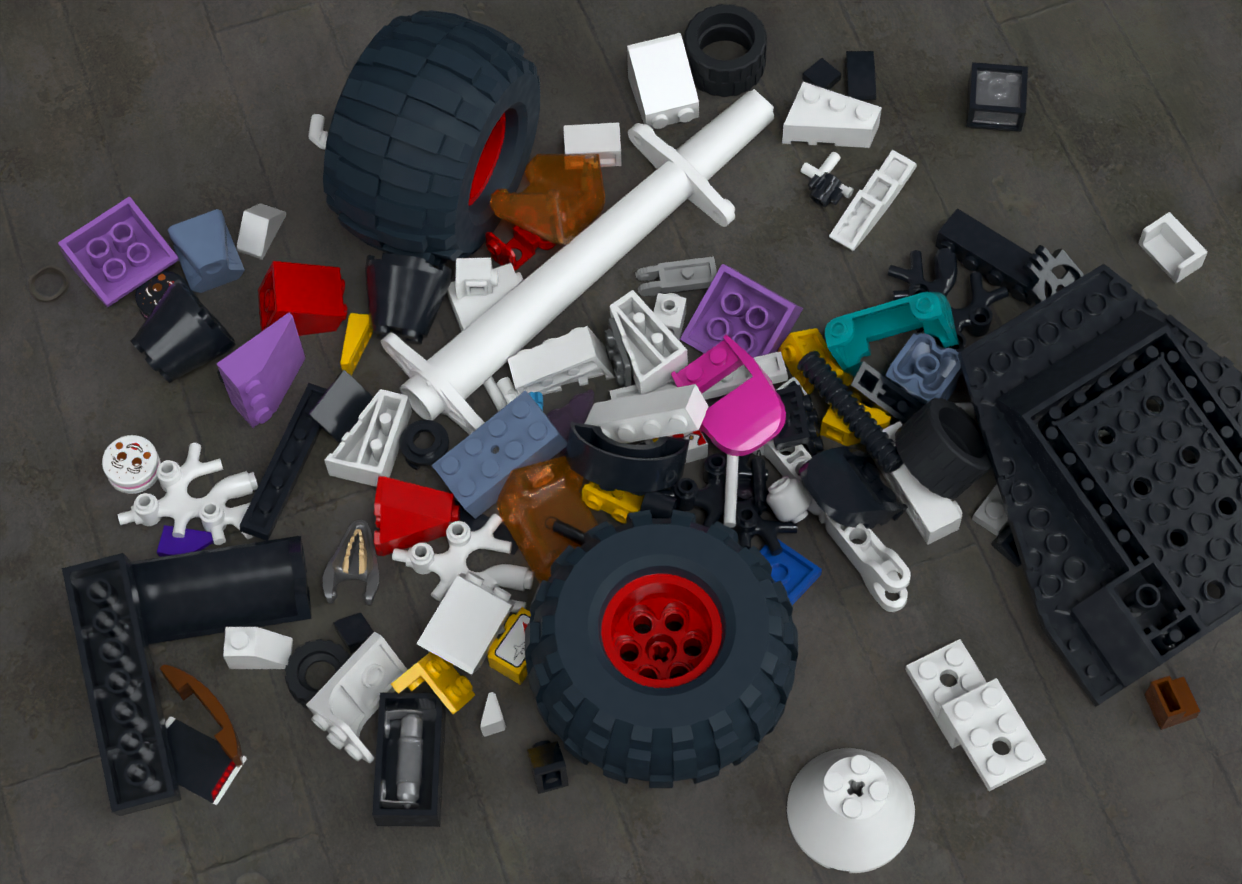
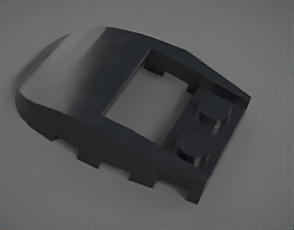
[799,446,908,529]

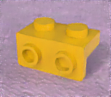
[582,481,645,524]

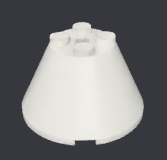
[787,748,915,873]

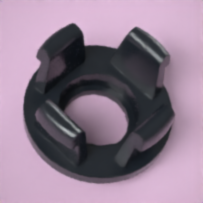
[400,420,449,470]

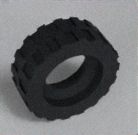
[285,639,350,709]

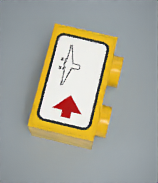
[487,607,531,685]

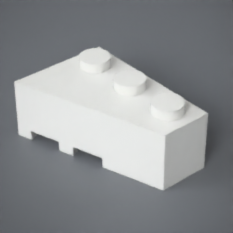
[782,82,882,148]
[610,290,688,394]
[507,326,615,395]
[324,389,412,487]

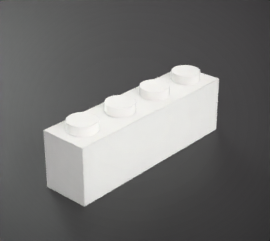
[584,384,709,443]
[869,421,962,545]

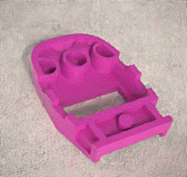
[671,334,786,456]

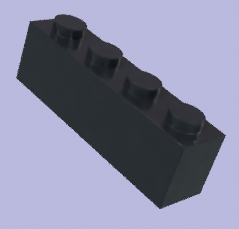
[935,208,1053,306]

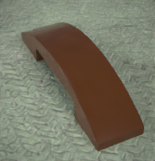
[159,664,243,768]

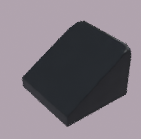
[991,525,1021,567]
[333,612,374,653]

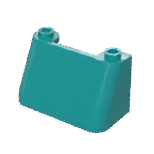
[825,292,959,372]

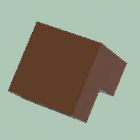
[1144,676,1201,730]

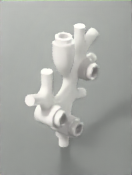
[117,443,258,545]
[392,514,534,634]

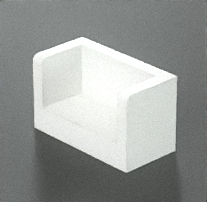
[564,123,622,169]
[1138,212,1207,284]

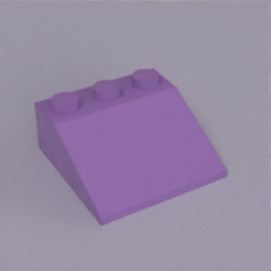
[58,196,179,307]
[680,264,803,358]
[217,312,305,428]

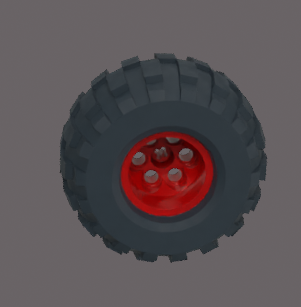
[323,10,540,266]
[525,510,798,788]

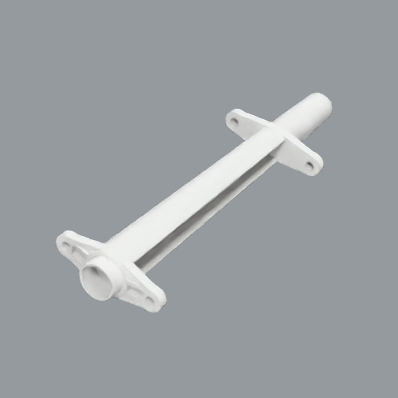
[381,89,774,435]

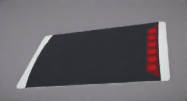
[165,717,247,805]

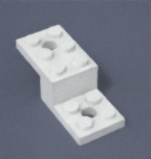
[905,639,1046,791]

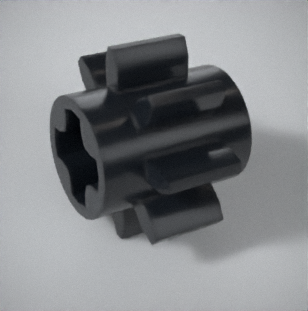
[808,172,843,207]

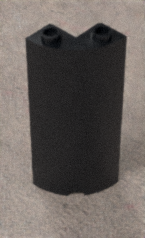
[131,536,312,644]

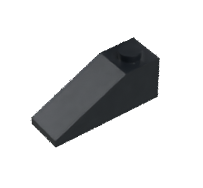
[841,361,924,425]

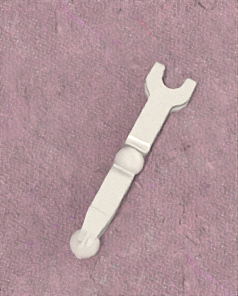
[752,439,911,612]

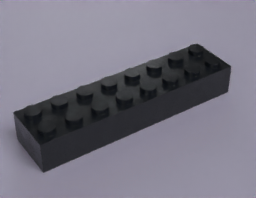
[62,553,182,816]

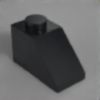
[527,740,569,794]

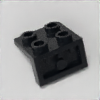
[773,385,824,457]

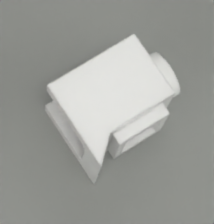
[455,258,498,301]

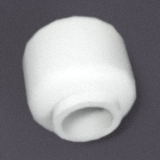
[766,476,812,523]

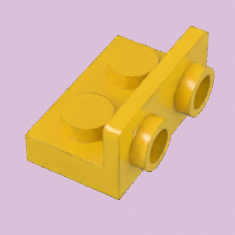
[778,328,844,394]

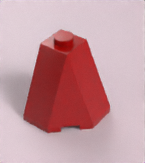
[374,476,460,556]

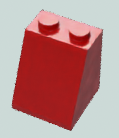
[258,261,347,336]

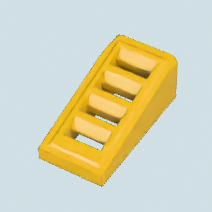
[340,313,373,376]

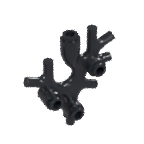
[887,248,1009,353]
[657,453,797,556]

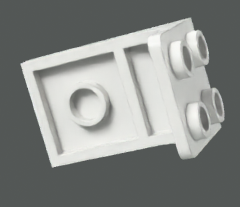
[306,632,408,763]

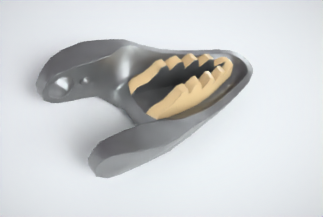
[323,520,379,605]

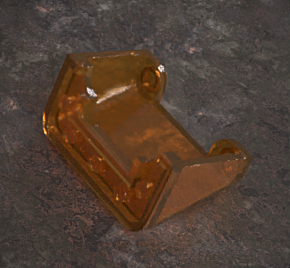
[490,154,605,245]
[497,456,598,583]

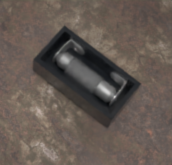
[372,693,446,827]

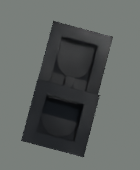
[846,51,876,100]

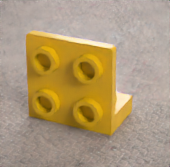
[391,652,475,714]

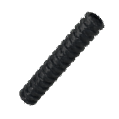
[797,351,904,473]

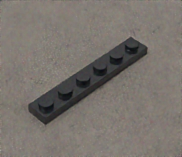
[239,383,327,541]

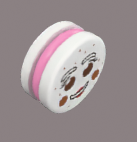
[102,435,161,494]

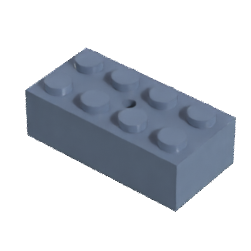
[432,390,567,519]

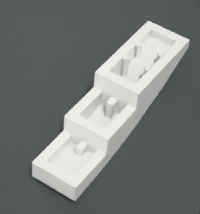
[829,150,917,251]

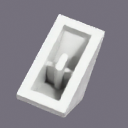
[236,203,287,260]

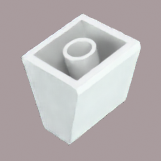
[627,33,699,129]
[417,571,516,675]

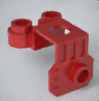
[485,208,558,271]

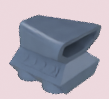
[168,209,245,293]
[886,333,962,404]

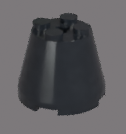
[365,253,453,344]
[130,279,237,383]

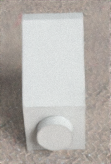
[223,627,293,669]

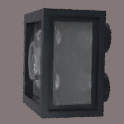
[966,62,1028,132]

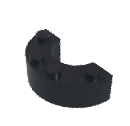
[566,422,690,496]

